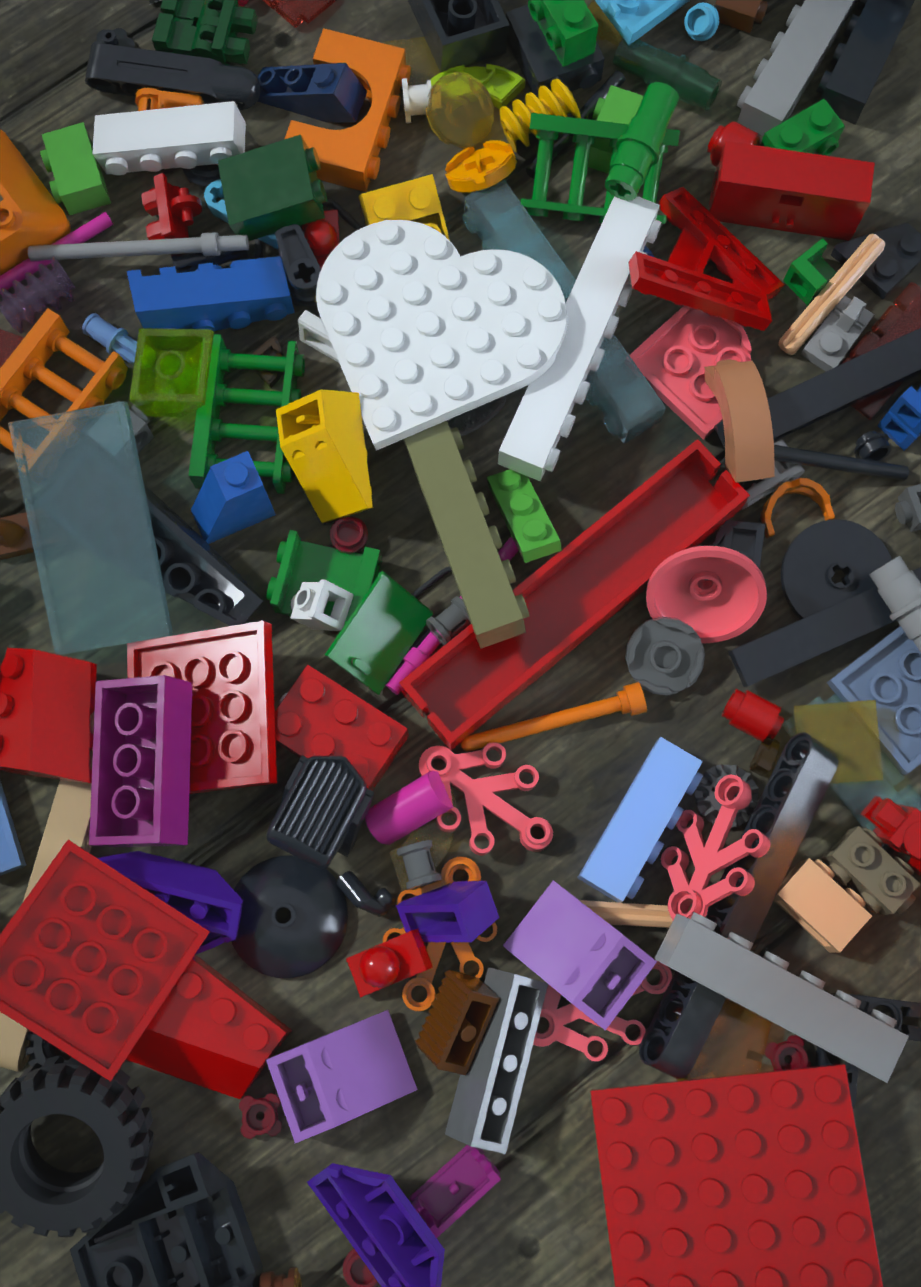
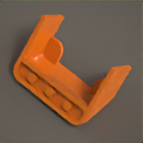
[0,129,71,275]

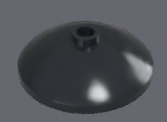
[231,855,348,978]

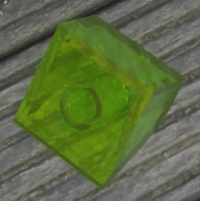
[129,328,214,417]

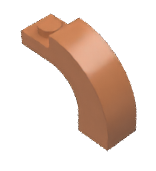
[705,359,774,483]

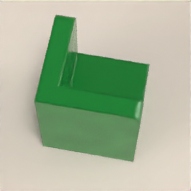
[783,238,837,306]

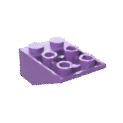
[503,880,657,1030]
[266,1010,418,1143]

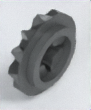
[695,764,759,828]

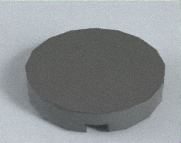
[625,616,705,695]

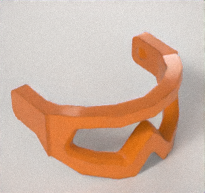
[760,478,835,538]

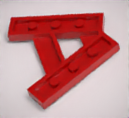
[628,187,785,331]

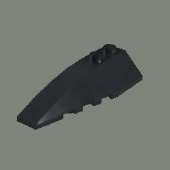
[38,446,265,626]

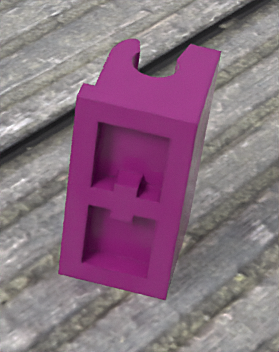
[409,1145,501,1238]

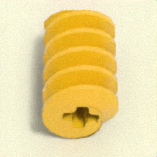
[500,79,581,153]

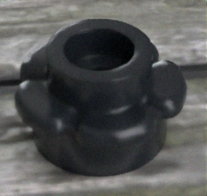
[854,431,891,461]

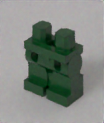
[152,0,258,65]

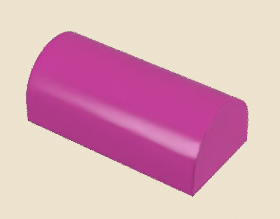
[365,771,453,845]

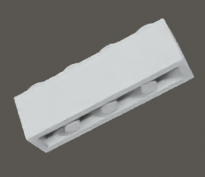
[92,101,246,175]

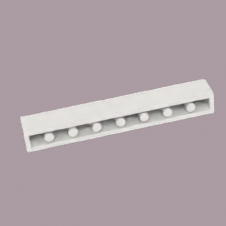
[498,196,662,481]

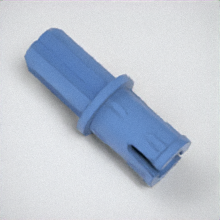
[82,313,152,369]

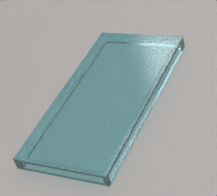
[8,401,173,655]

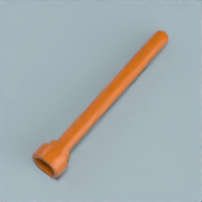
[460,682,647,752]

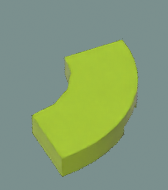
[426,64,526,111]

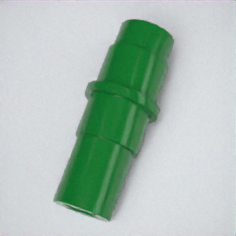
[605,82,679,201]

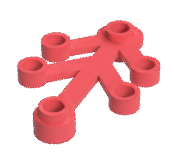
[419,742,553,856]
[661,775,770,920]
[533,961,672,1062]

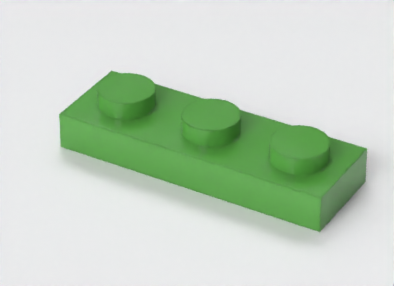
[487,469,562,563]

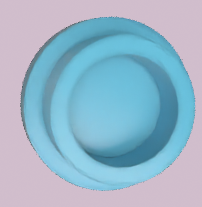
[684,2,719,41]

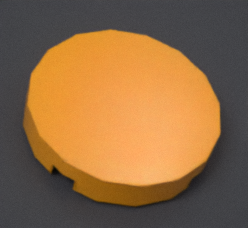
[445,140,517,193]

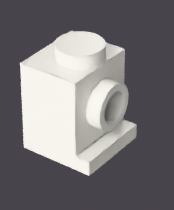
[290,580,354,631]

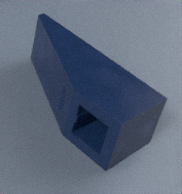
[257,63,367,123]

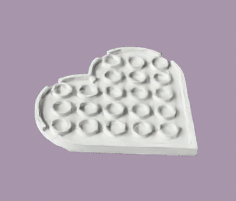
[316,220,568,451]

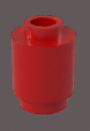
[721,689,784,742]

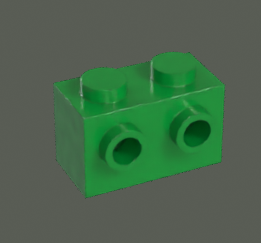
[528,0,599,67]
[760,99,845,156]

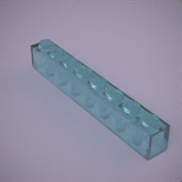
[462,179,666,444]

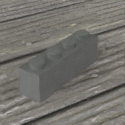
[445,967,548,1154]

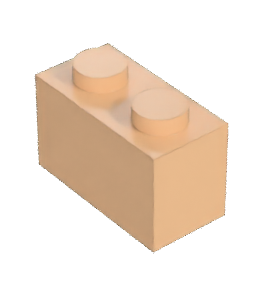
[774,858,872,953]

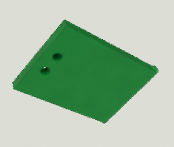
[325,571,433,695]

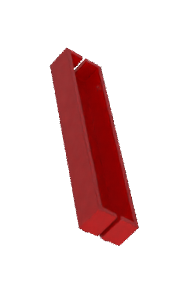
[399,439,750,750]

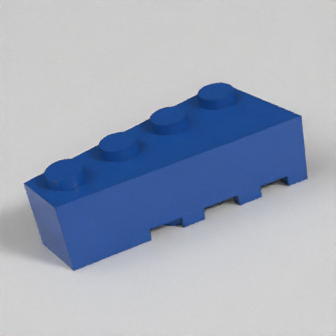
[127,256,295,345]

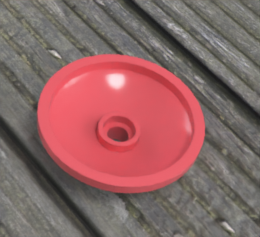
[646,546,767,644]

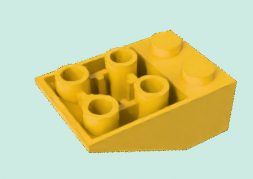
[359,174,450,241]
[276,389,373,523]

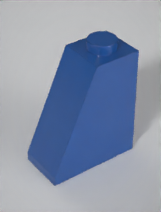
[191,451,276,544]

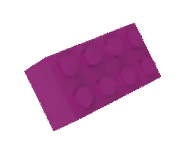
[89,675,192,847]

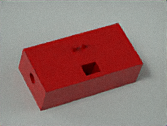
[708,141,875,241]

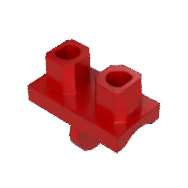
[141,173,202,240]

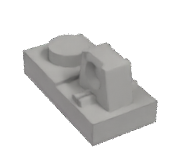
[801,296,874,371]

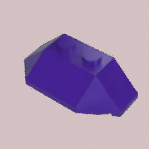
[98,851,243,955]
[307,1163,445,1287]

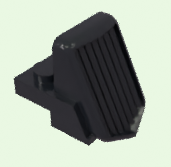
[266,755,374,869]

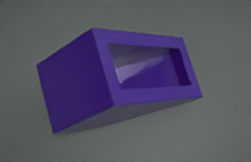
[396,881,499,942]

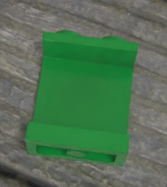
[267,530,382,625]

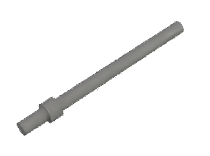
[28,232,249,261]

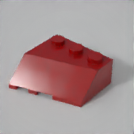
[0,647,97,784]
[125,955,292,1099]

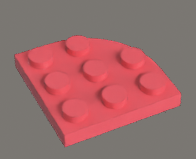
[624,306,752,440]

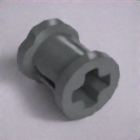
[426,596,471,645]
[397,840,442,890]

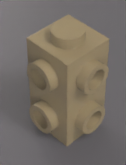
[822,826,921,915]

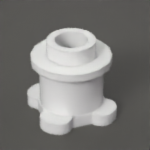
[402,78,440,123]

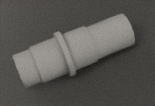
[869,556,921,653]

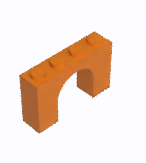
[285,28,411,192]

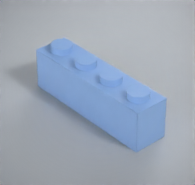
[577,737,703,903]

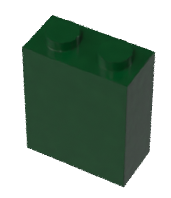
[218,134,327,241]

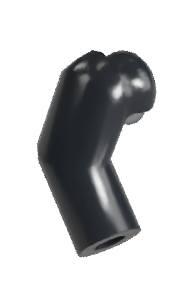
[336,871,396,917]

